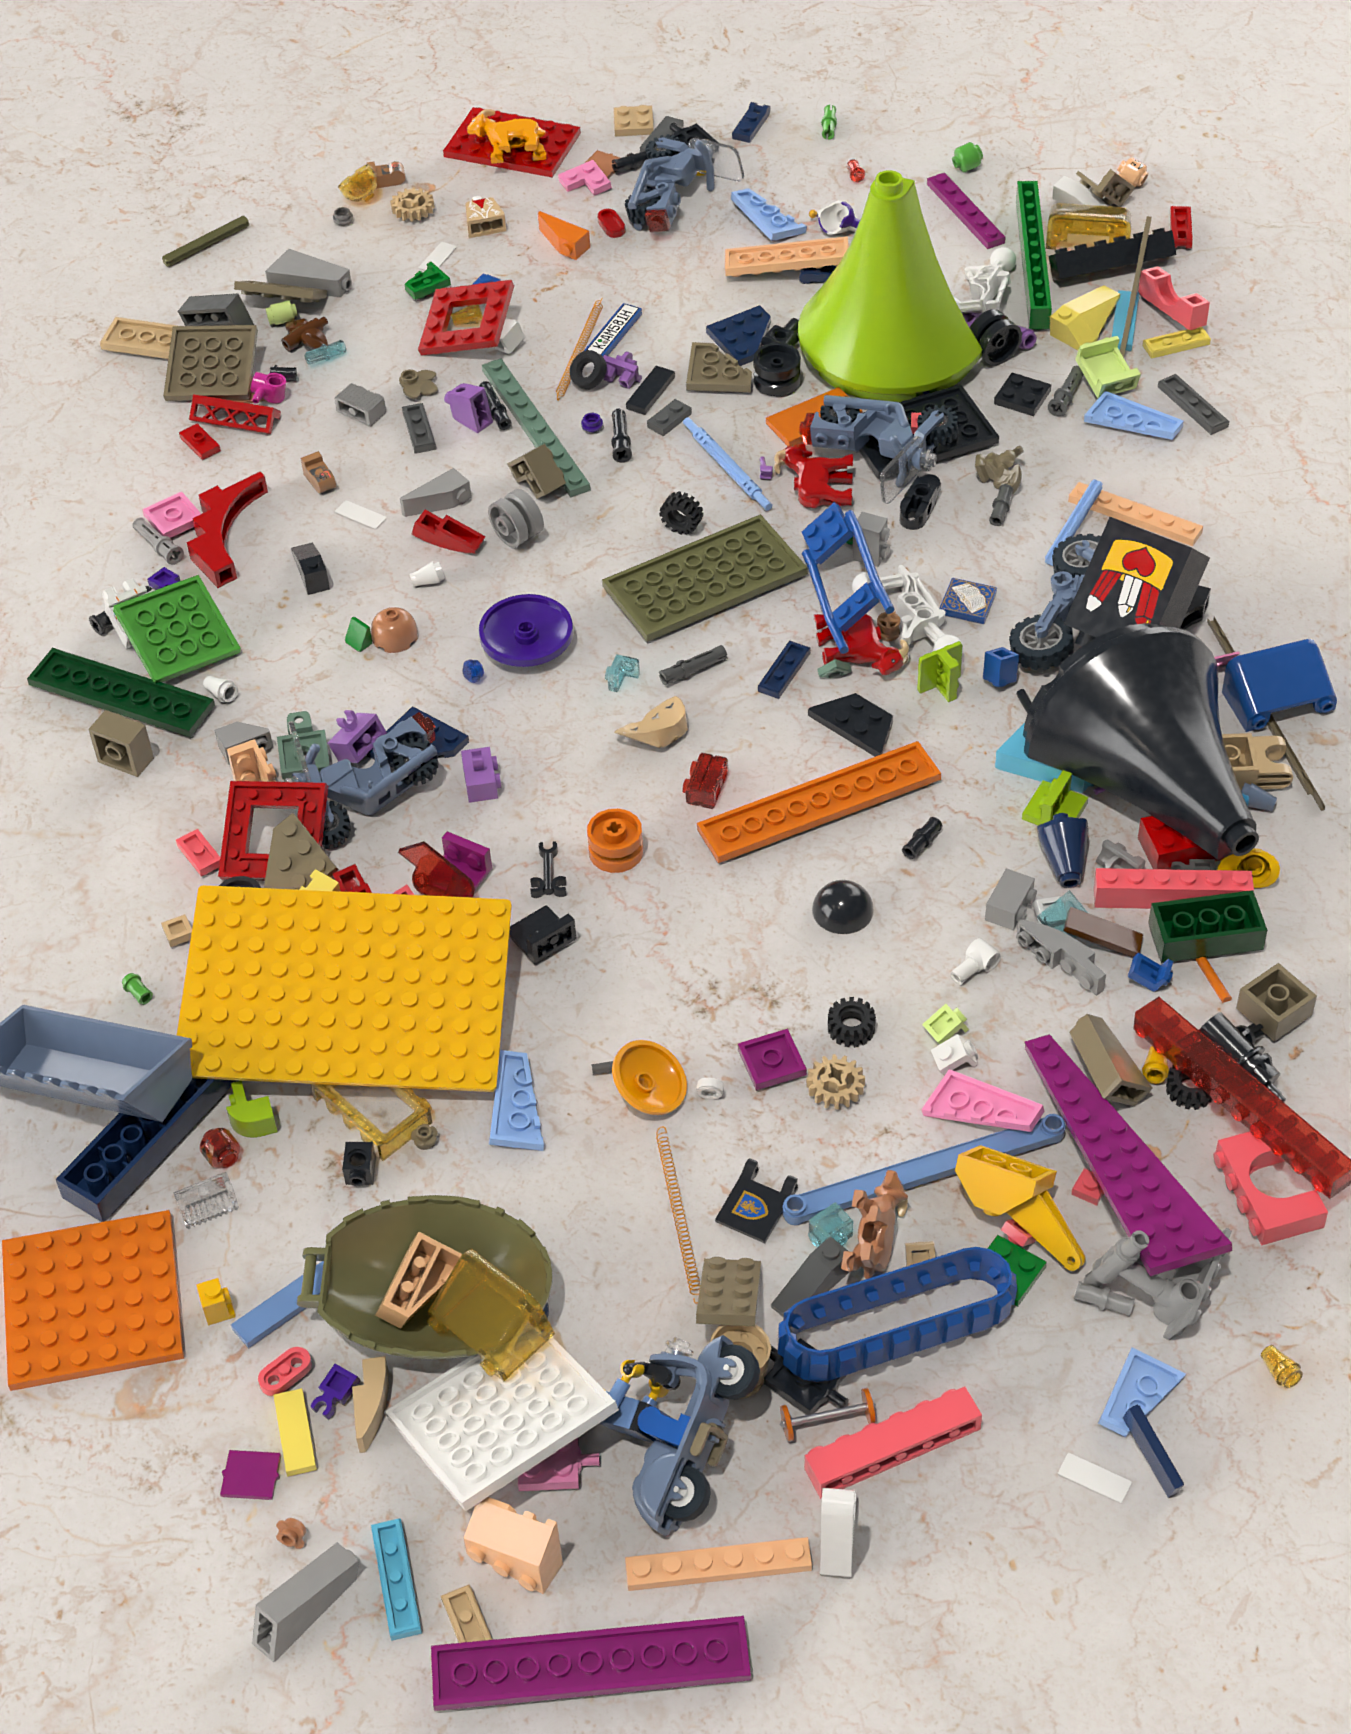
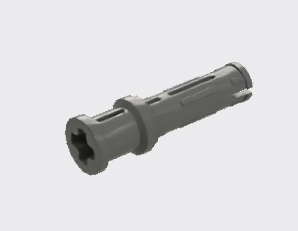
[1048,366,1084,417]

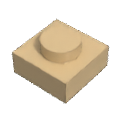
[161,914,192,947]
[905,1241,935,1267]

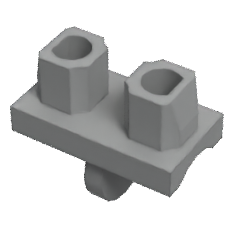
[1096,839,1146,869]

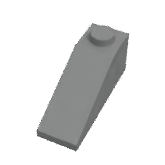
[400,468,471,517]

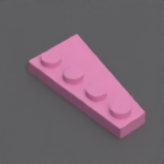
[921,1069,1045,1132]

